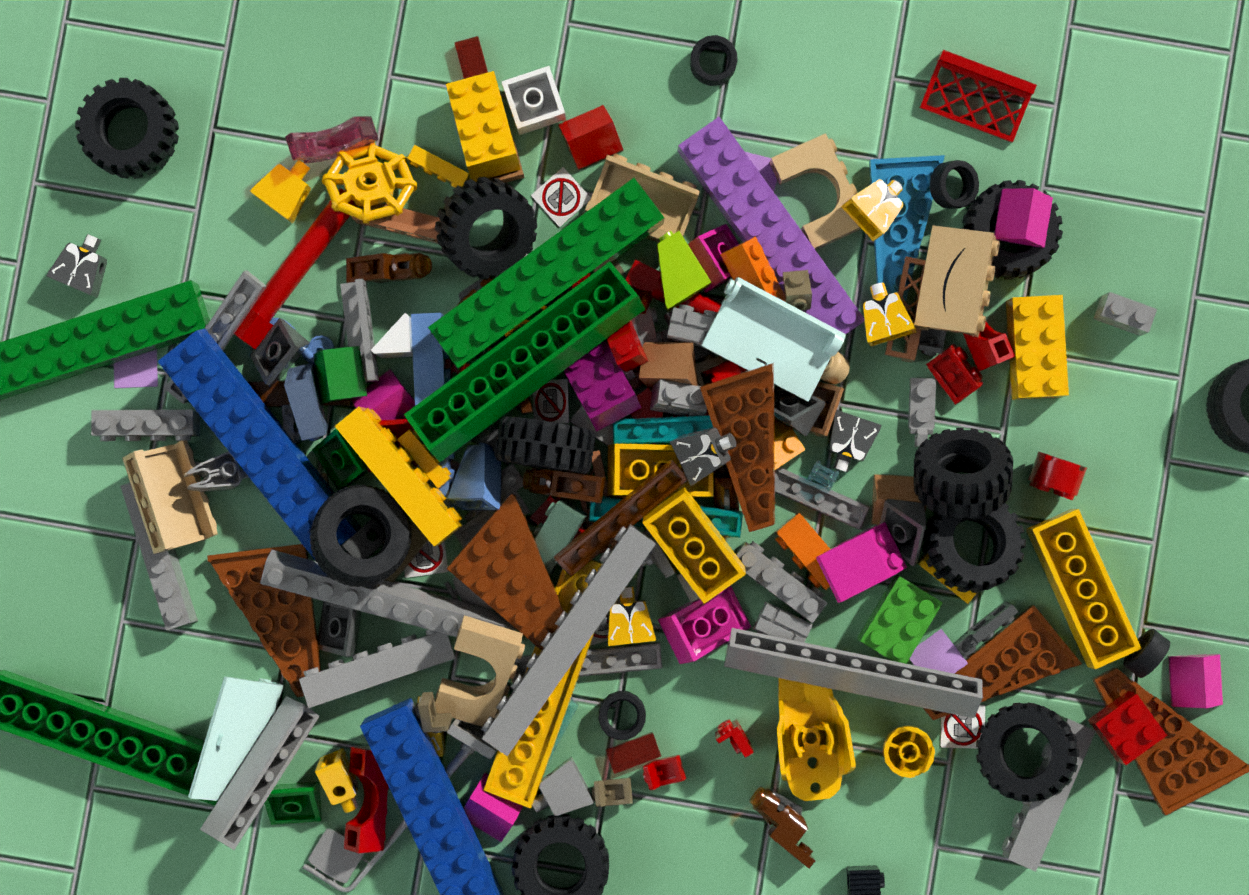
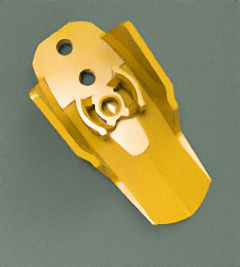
[777,678,856,801]

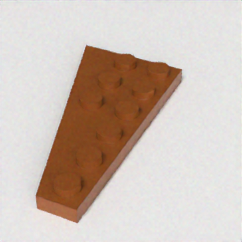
[700,363,775,532]
[923,605,1082,720]

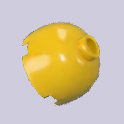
[882,726,935,778]

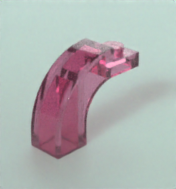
[285,116,379,163]

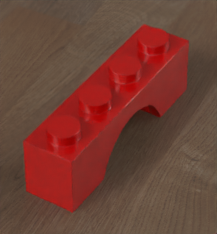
[963,322,1015,372]
[344,746,389,853]

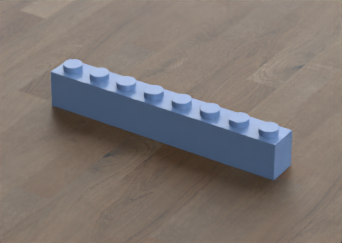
[411,313,457,509]

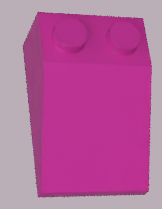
[816,522,907,603]
[657,585,751,664]

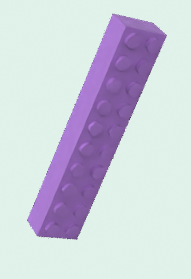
[677,117,865,335]

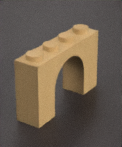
[769,133,861,250]
[434,615,525,727]

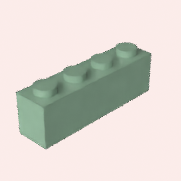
[533,498,588,577]

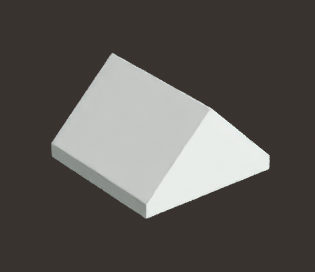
[371,313,413,358]

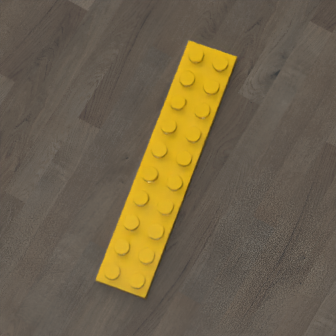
[484,560,602,809]

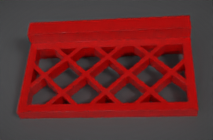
[919,50,1037,143]

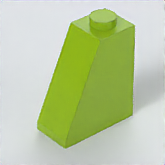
[657,231,711,312]

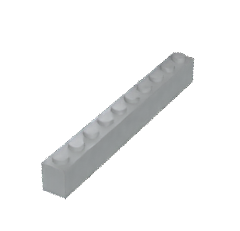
[481,524,656,756]
[260,550,515,637]
[724,628,983,718]

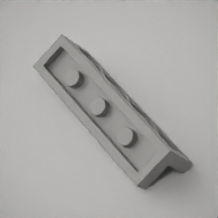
[340,279,379,383]

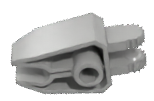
[184,451,249,492]

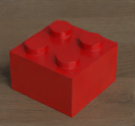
[1088,691,1167,766]

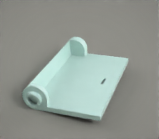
[701,277,845,402]
[188,676,284,801]

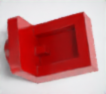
[643,755,686,791]

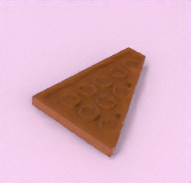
[447,493,564,650]
[207,544,321,697]
[1092,668,1249,816]

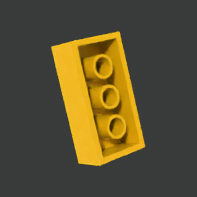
[446,71,521,182]
[1006,295,1069,400]
[607,444,713,498]
[642,486,746,604]

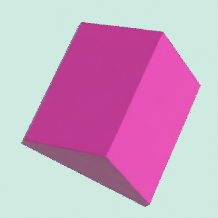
[994,188,1053,248]
[351,369,415,420]
[1169,654,1223,708]
[464,772,523,842]

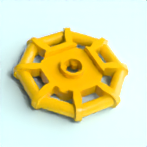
[322,142,417,224]

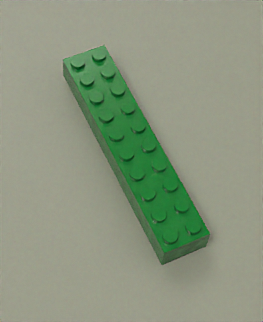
[428,178,665,372]
[404,262,645,462]
[0,280,210,400]
[0,670,218,805]

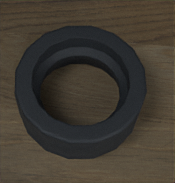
[690,35,738,86]
[929,160,979,209]
[1123,629,1170,678]
[598,691,646,740]

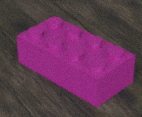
[564,340,641,432]

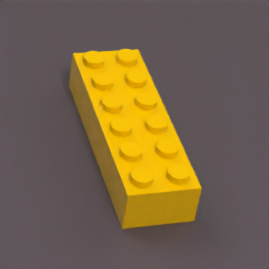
[335,406,463,547]
[1025,509,1142,669]

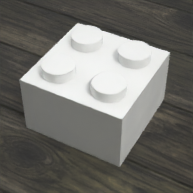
[502,66,566,135]

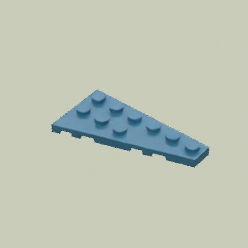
[869,155,945,301]

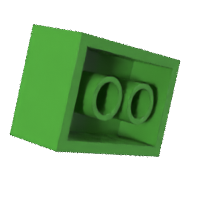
[857,575,943,664]

